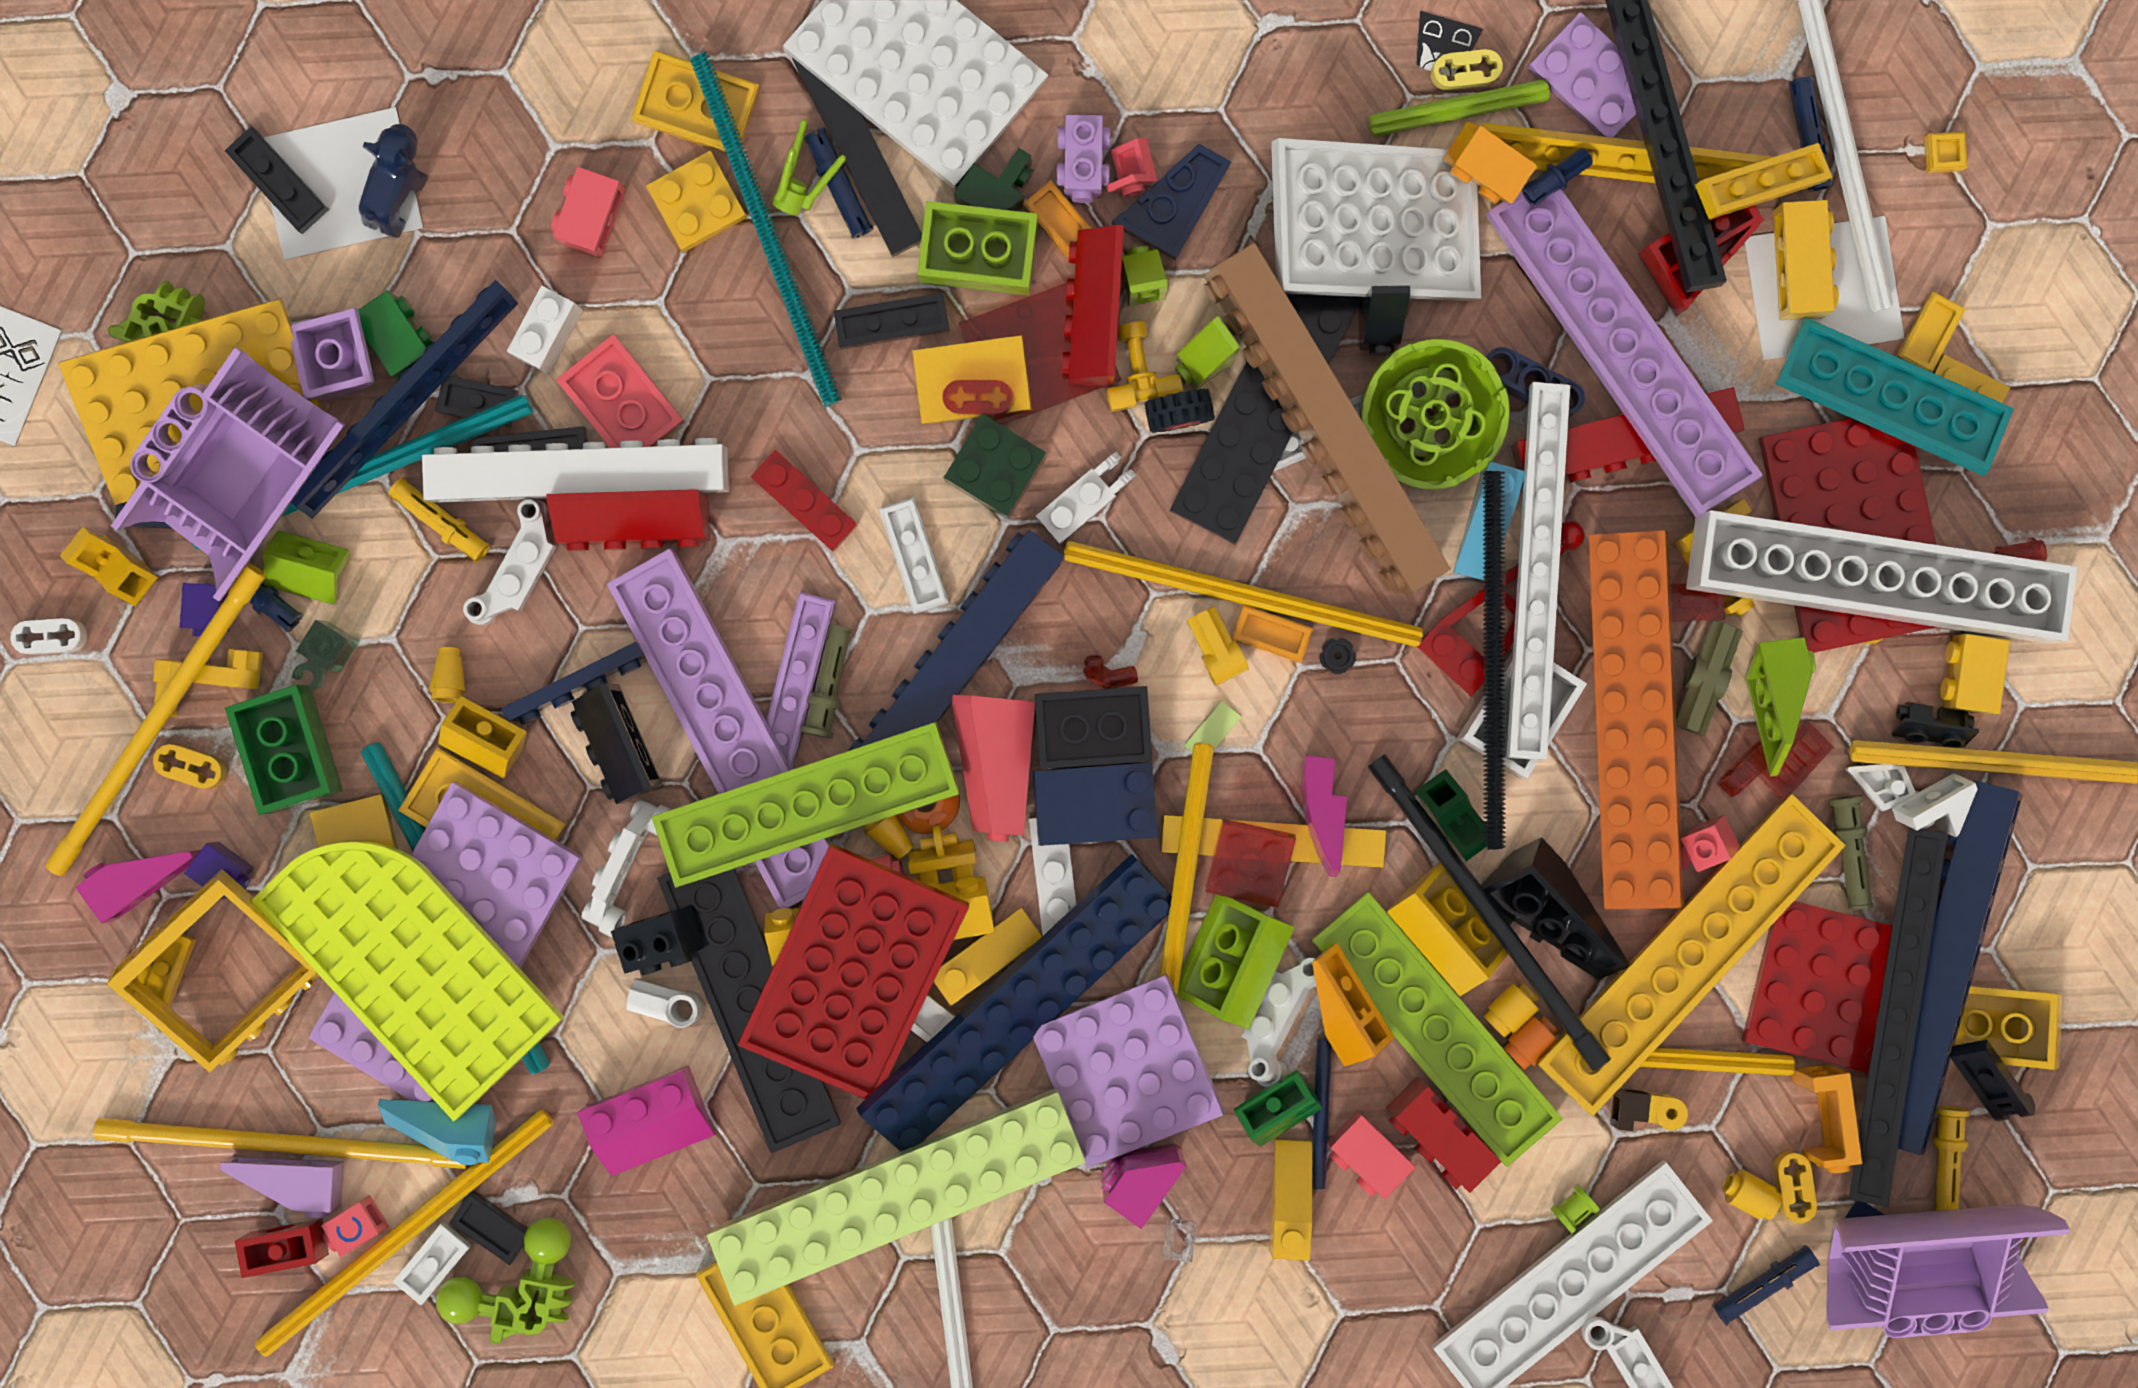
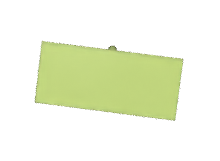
[1184,700,1241,753]

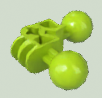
[108,281,205,342]
[436,1217,576,1345]

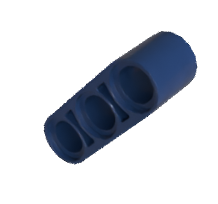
[1485,347,1585,417]

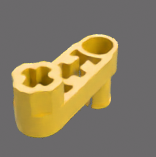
[152,649,263,717]

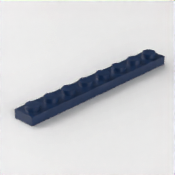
[291,280,518,519]

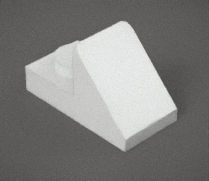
[1892,773,1977,837]

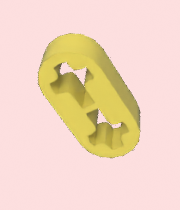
[1430,49,1503,91]

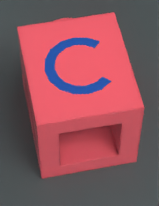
[321,1195,389,1258]

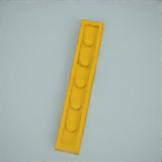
[1161,815,1386,868]

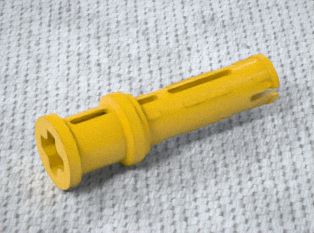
[1933,1105,1970,1211]

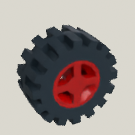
[1144,389,1215,433]

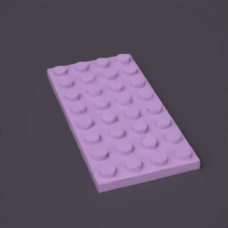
[309,781,583,1102]

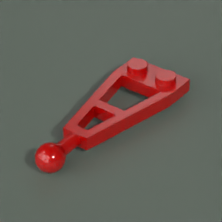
[1417,521,1585,696]

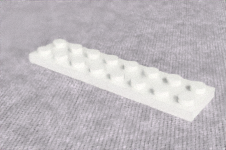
[1431,1160,1713,1388]

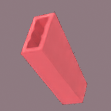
[952,694,1035,842]

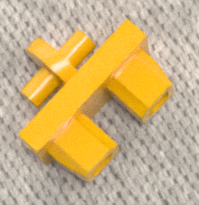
[908,825,976,884]

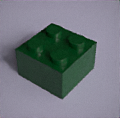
[943,414,1047,520]

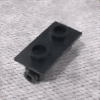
[1892,702,1979,748]

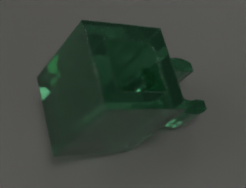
[292,619,360,690]

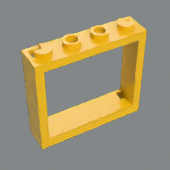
[106,869,319,1073]

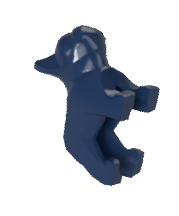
[358,123,427,238]

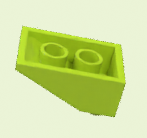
[1745,637,1816,776]

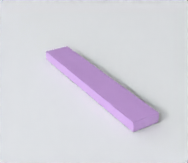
[766,592,836,769]

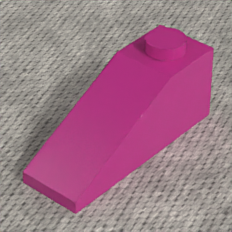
[75,850,201,924]

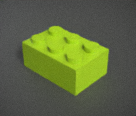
[917,201,1038,296]

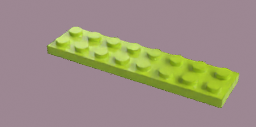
[651,722,960,888]
[1311,891,1563,1167]

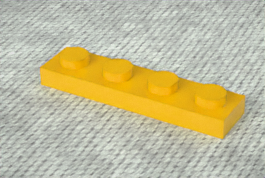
[1695,143,1832,220]

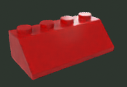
[1062,225,1124,387]
[546,489,710,552]

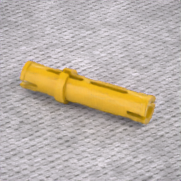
[388,477,490,563]

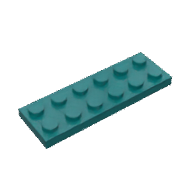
[1775,317,2014,476]

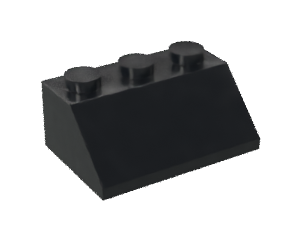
[571,683,663,804]

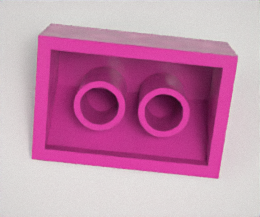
[577,1065,716,1176]
[1101,1144,1186,1229]

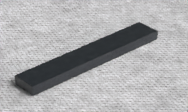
[792,58,922,257]

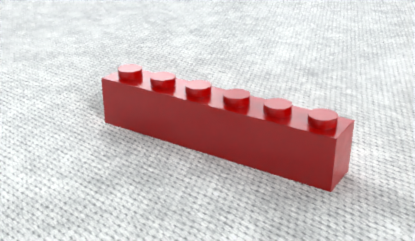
[1511,387,1745,488]

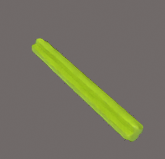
[1368,79,1550,137]

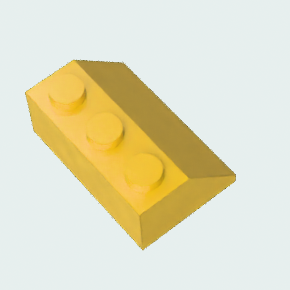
[1387,861,1508,996]

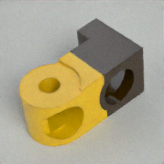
[1610,1088,1688,1131]

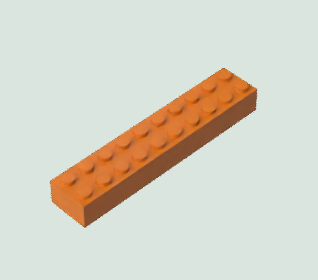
[1589,530,1684,909]

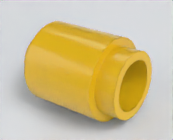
[1483,983,1539,1038]
[1722,1169,1782,1220]

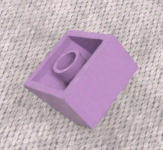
[290,308,375,401]

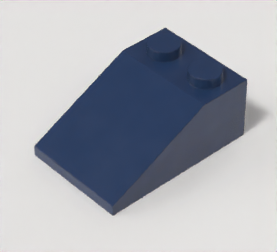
[1033,762,1158,846]

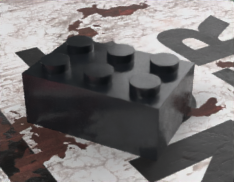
[1035,686,1153,769]

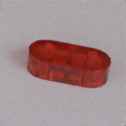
[942,380,1015,415]
[1717,739,1767,798]

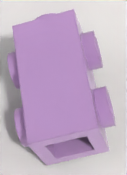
[1057,115,1110,203]

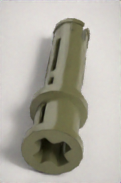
[800,624,852,739]
[1829,795,1873,910]

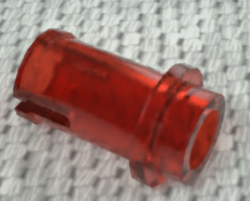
[1994,537,2047,561]

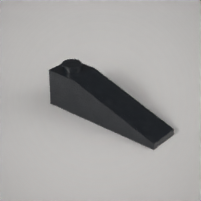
[1481,837,1629,980]

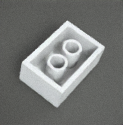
[1456,650,1587,779]

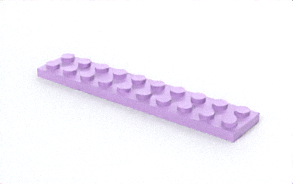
[1486,189,1763,518]
[607,548,830,909]

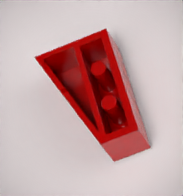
[1639,205,1764,317]
[1386,1076,1502,1193]

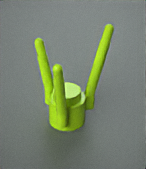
[772,119,846,216]

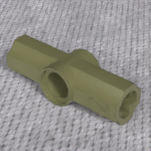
[1676,620,1743,736]

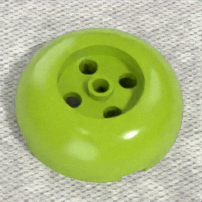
[1360,339,1509,490]

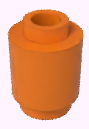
[1503,1016,1559,1070]

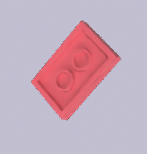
[556,334,685,448]

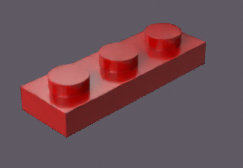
[750,450,858,552]

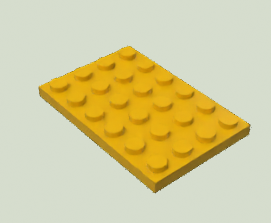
[58,297,323,505]

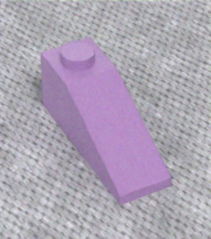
[220,1156,344,1218]

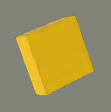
[1924,132,1968,173]

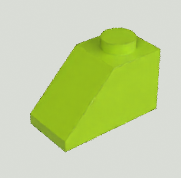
[1121,246,1168,306]

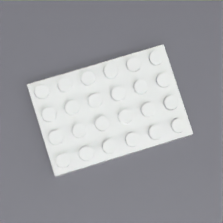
[783,0,1048,190]
[1271,138,1481,301]

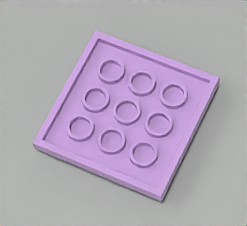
[1033,974,1225,1168]

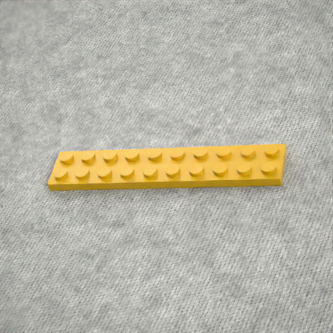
[1536,794,1846,1116]

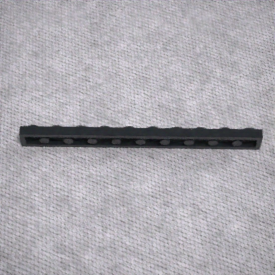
[1605,0,1727,292]
[1849,827,1949,1207]

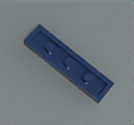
[501,642,646,726]

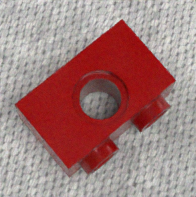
[235,1218,329,1278]

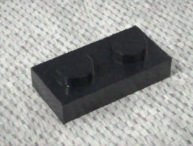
[436,376,519,427]

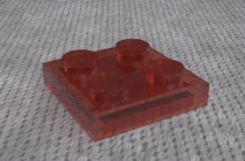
[1205,819,1296,908]

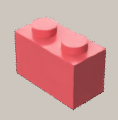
[551,167,626,258]
[1327,1110,1416,1200]

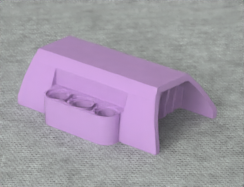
[111,347,346,601]
[1826,1204,2070,1338]

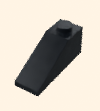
[1359,286,1410,356]

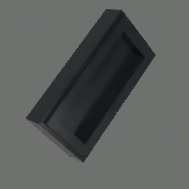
[449,1190,527,1265]

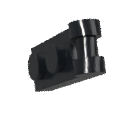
[1950,1040,2036,1121]

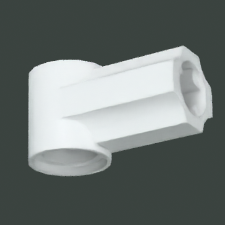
[626,978,705,1028]

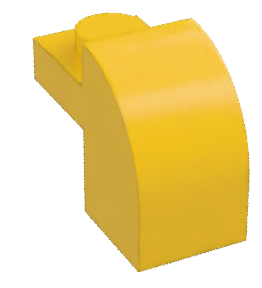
[60,526,158,606]

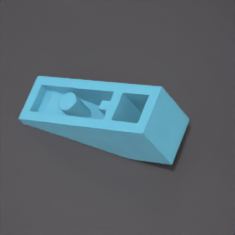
[1453,461,1524,581]
[378,1099,497,1165]

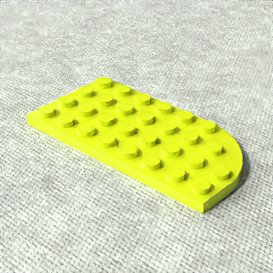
[251,841,565,1122]

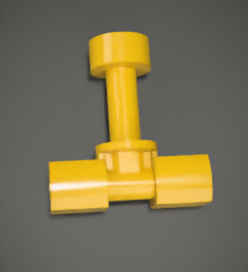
[1106,321,1183,412]

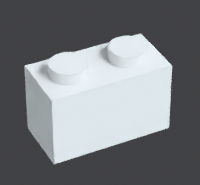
[507,285,583,375]

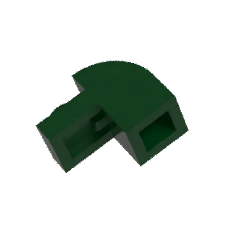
[954,148,1034,211]
[1415,769,1488,861]

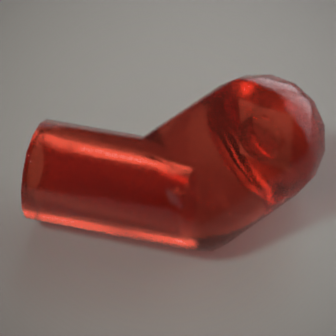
[1083,655,1138,689]

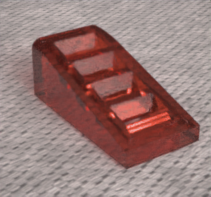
[1754,720,1834,799]

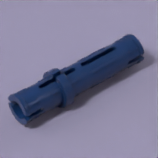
[1788,76,1833,192]
[804,128,873,239]
[1712,1245,1820,1326]

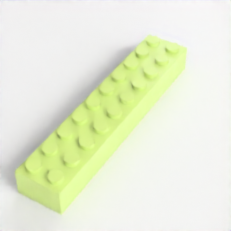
[706,1088,1086,1306]

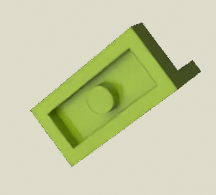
[262,530,349,604]

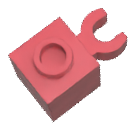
[1681,815,1740,872]

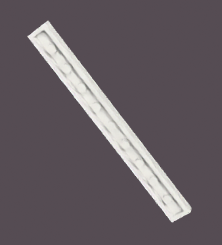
[1506,382,1570,761]

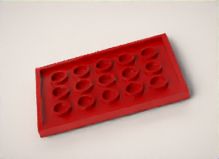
[1758,418,1937,653]
[738,842,969,1099]

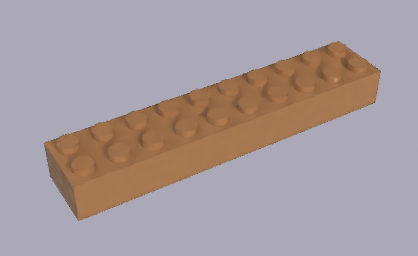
[1204,242,1451,594]

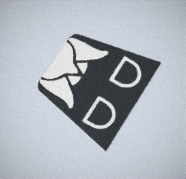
[1416,11,1483,77]

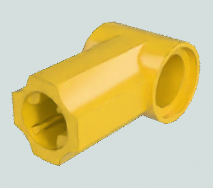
[1186,606,1249,686]

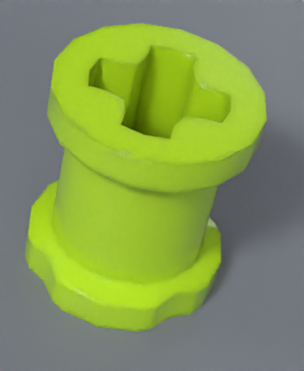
[1550,1184,1600,1234]

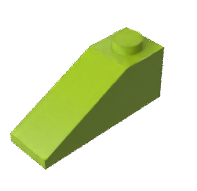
[1175,316,1240,389]

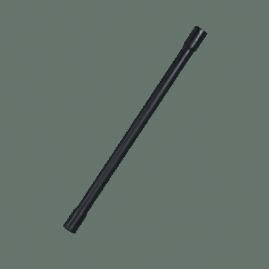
[1368,754,1611,1072]

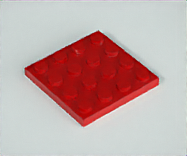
[1742,901,1893,1073]

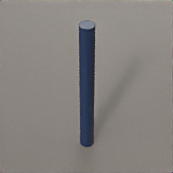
[1312,1038,1332,1189]

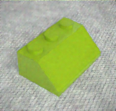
[1177,892,1295,1030]

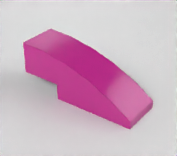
[1301,755,1347,877]

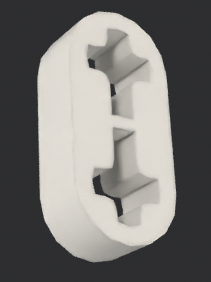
[10,618,88,655]

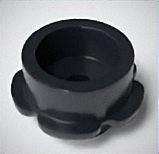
[1319,638,1356,674]

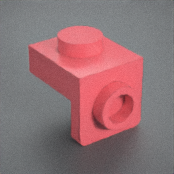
[1106,138,1157,198]

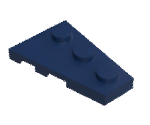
[1112,144,1231,261]

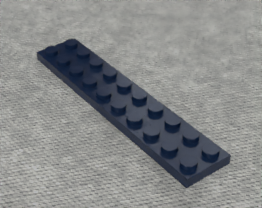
[856,854,1172,1152]

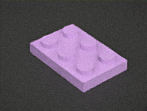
[1527,12,1636,138]

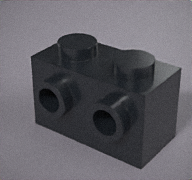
[611,905,704,976]

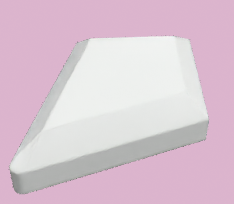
[1845,764,1916,811]

